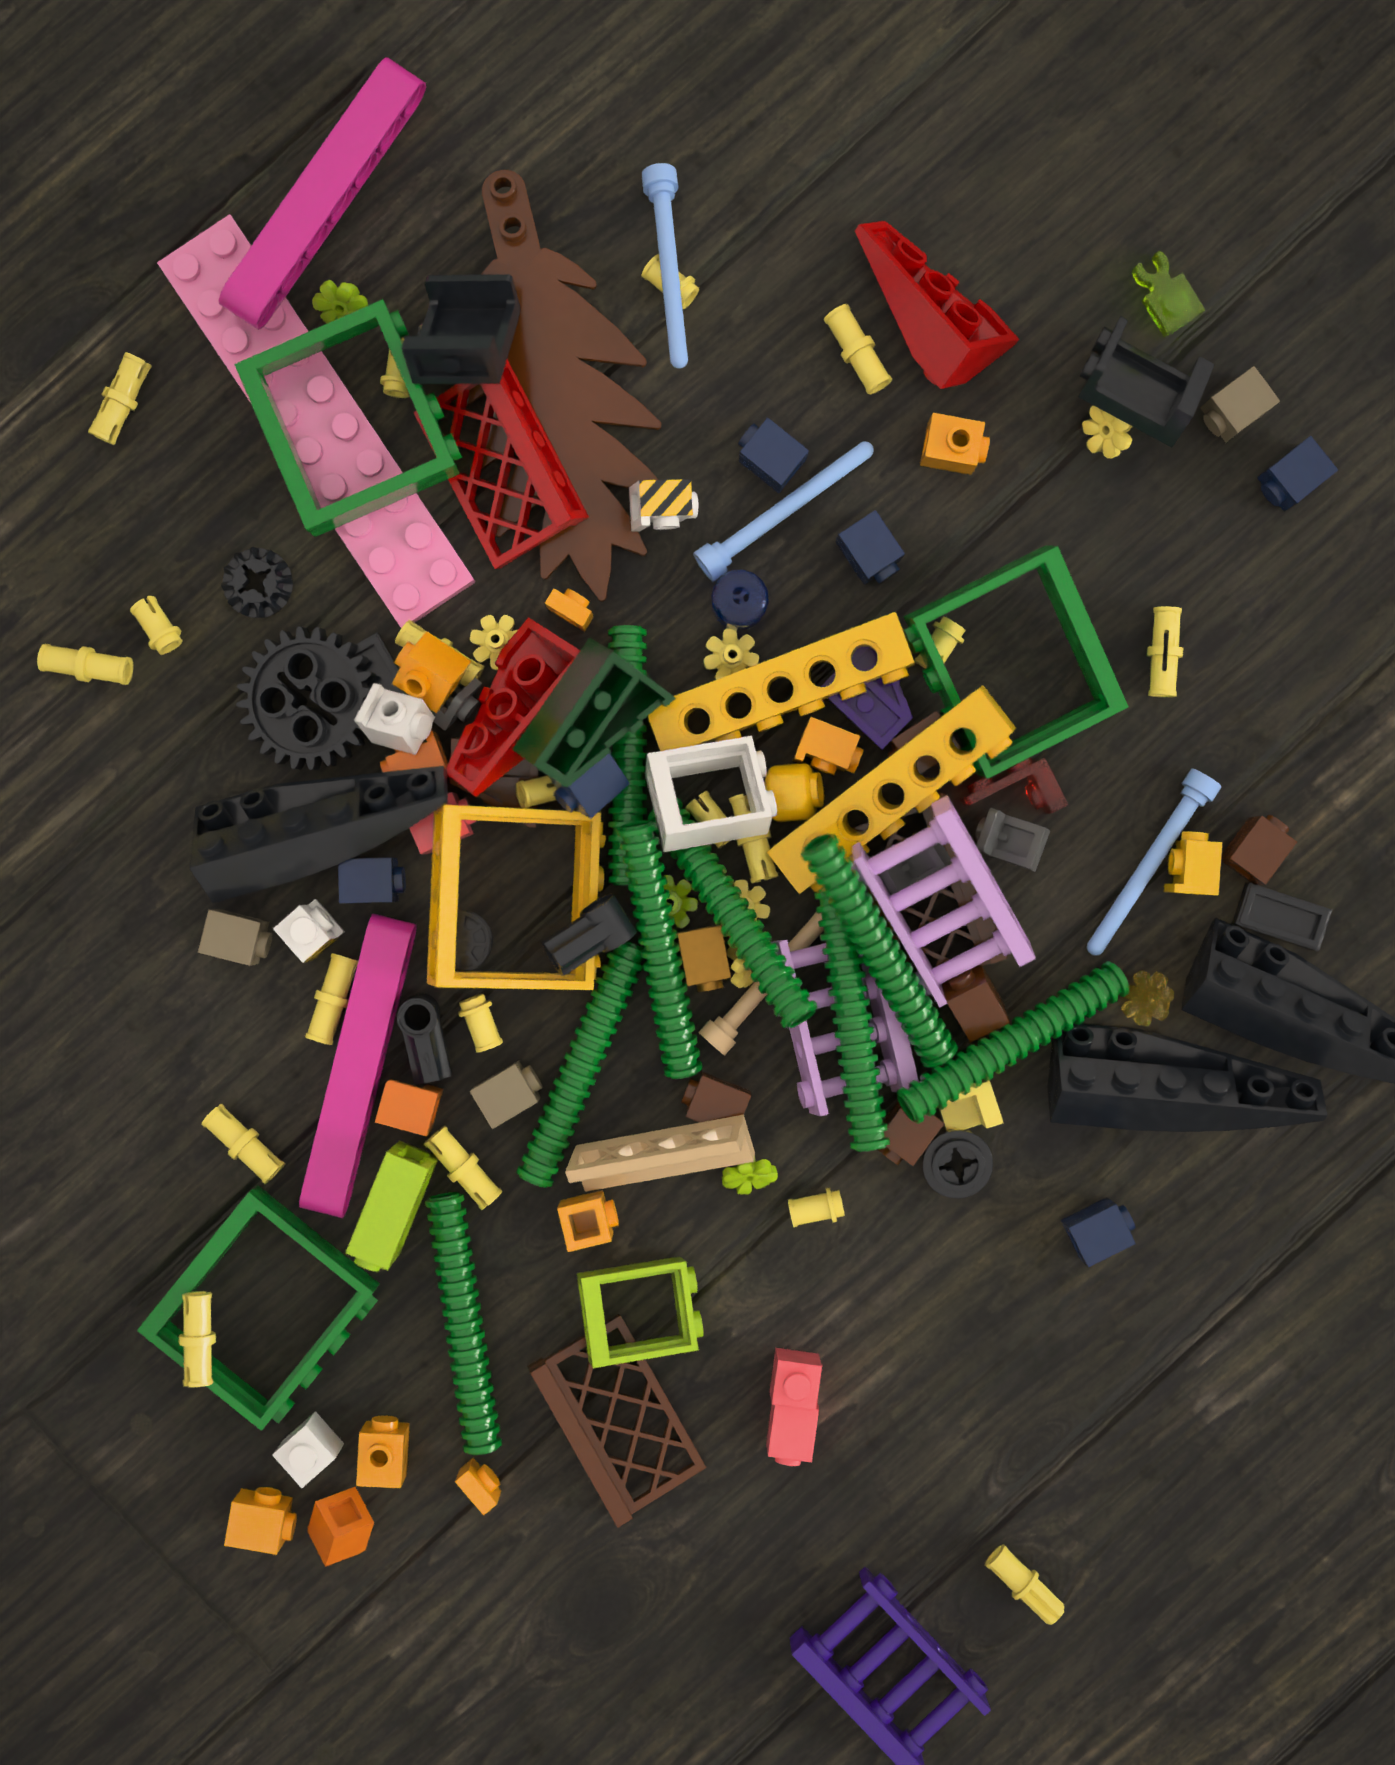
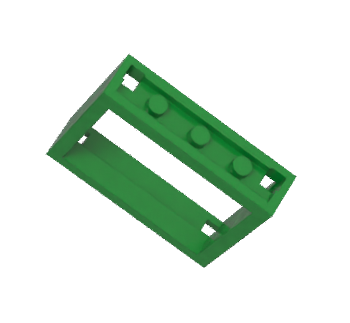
[234,299,462,537]
[903,545,1128,779]
[137,1186,380,1431]

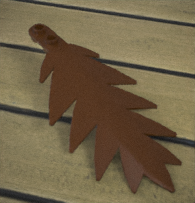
[454,170,662,602]

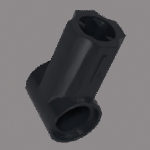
[541,893,637,976]
[397,993,453,1084]

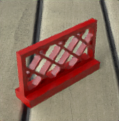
[414,359,589,569]

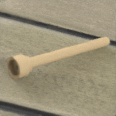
[698,912,824,1056]

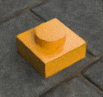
[545,588,594,632]
[455,1458,501,1515]

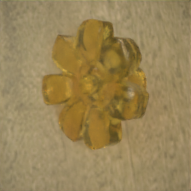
[1122,970,1174,1026]

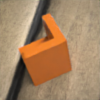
[375,1080,443,1136]
[308,1487,374,1567]

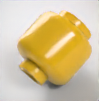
[764,763,824,822]

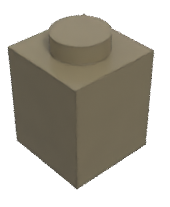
[1201,366,1280,442]
[198,909,272,966]
[470,1060,543,1129]

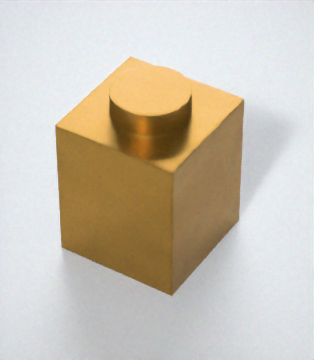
[677,925,731,992]

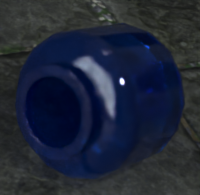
[711,570,769,631]

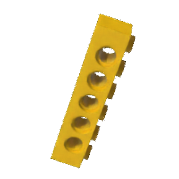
[648,612,914,751]
[767,685,1016,894]

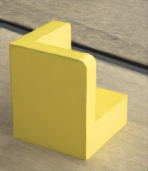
[939,1079,1003,1131]

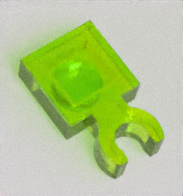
[1132,251,1205,337]

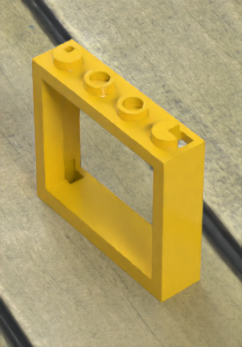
[427,805,606,990]

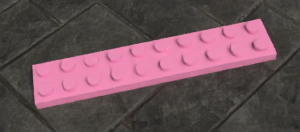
[157,214,476,628]

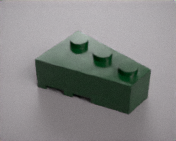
[512,637,676,788]

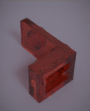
[960,757,1068,814]

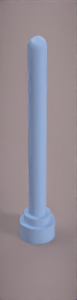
[642,163,688,368]
[693,441,874,582]
[1087,768,1222,955]

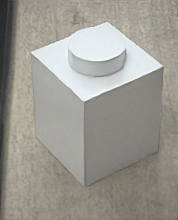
[273,1411,344,1488]

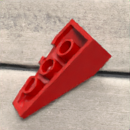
[855,221,1019,389]
[446,617,580,797]

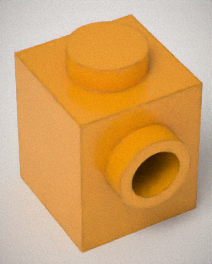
[920,413,990,475]
[392,631,471,713]
[557,1190,619,1252]
[356,1415,410,1488]
[224,1487,297,1555]

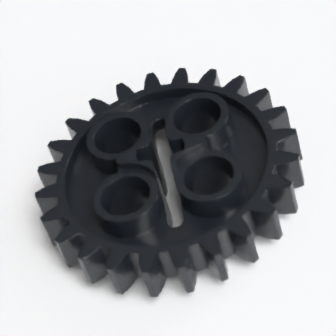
[236,626,377,770]

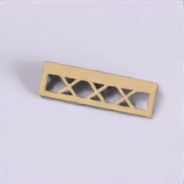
[565,1115,755,1192]

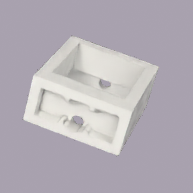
[645,736,777,852]

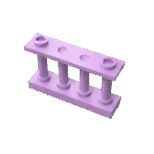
[851,795,1036,1007]
[771,940,919,1116]

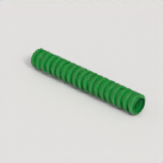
[608,625,647,885]
[647,798,817,1028]
[617,820,703,1079]
[801,834,958,1068]
[814,890,890,1152]
[516,941,643,1188]
[897,961,1129,1124]
[425,1192,502,1455]

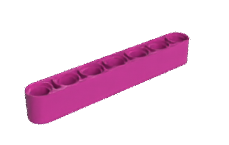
[219,57,426,330]
[299,913,417,1218]

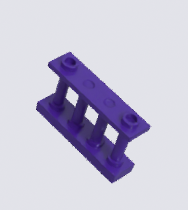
[790,1566,991,1765]

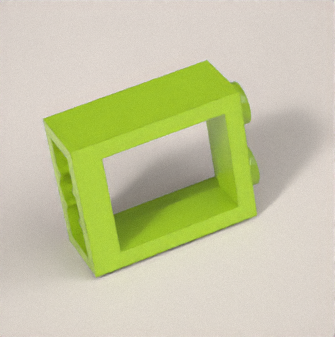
[346,1140,438,1272]
[577,1257,703,1368]

